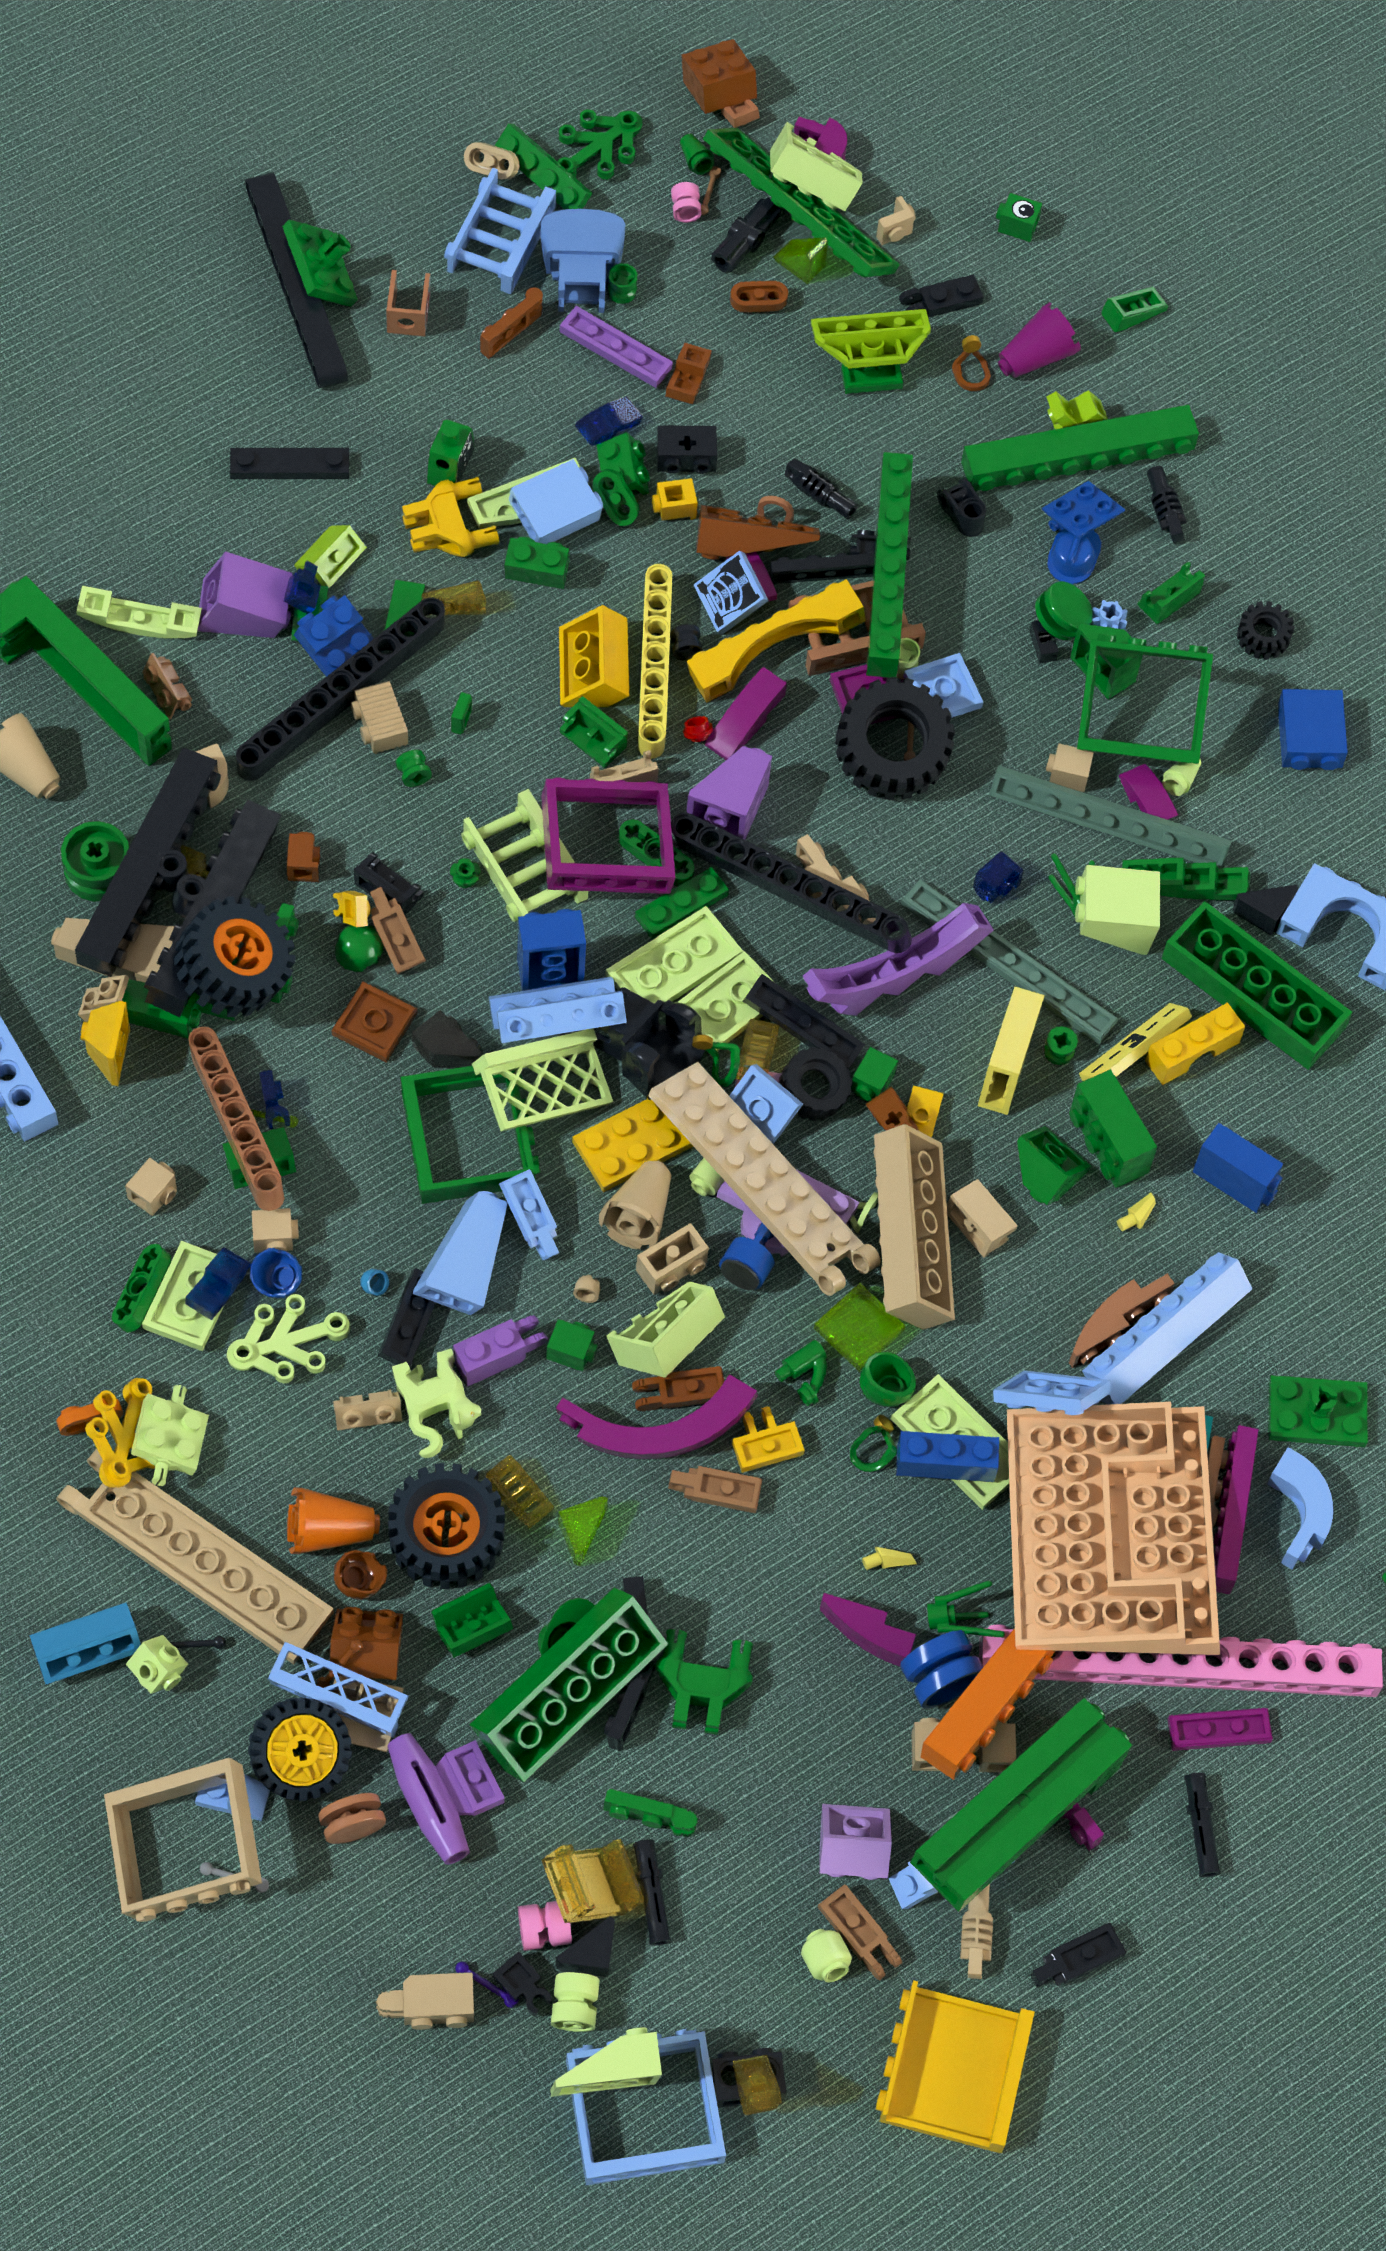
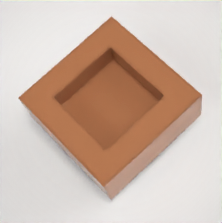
[721,99,760,128]

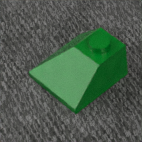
[1017,1126,1092,1205]

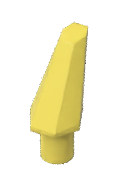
[1117,1193,1156,1231]
[862,1547,917,1570]

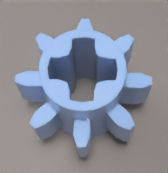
[1091,600,1128,630]

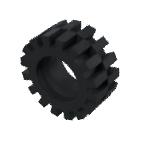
[1237,601,1294,660]

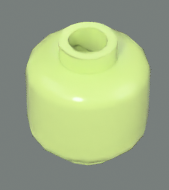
[801,1929,852,1983]

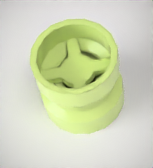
[896,638,921,679]

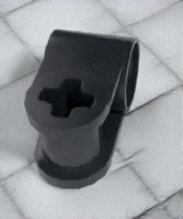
[937,478,986,537]

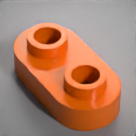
[56,1398,124,1436]

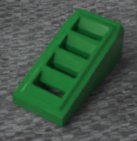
[1101,286,1168,333]

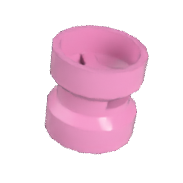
[671,182,701,223]

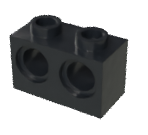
[711,2048,787,2108]

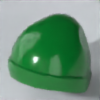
[860,1352,916,1407]

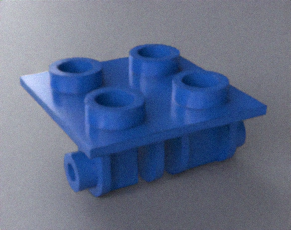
[1042,481,1125,539]

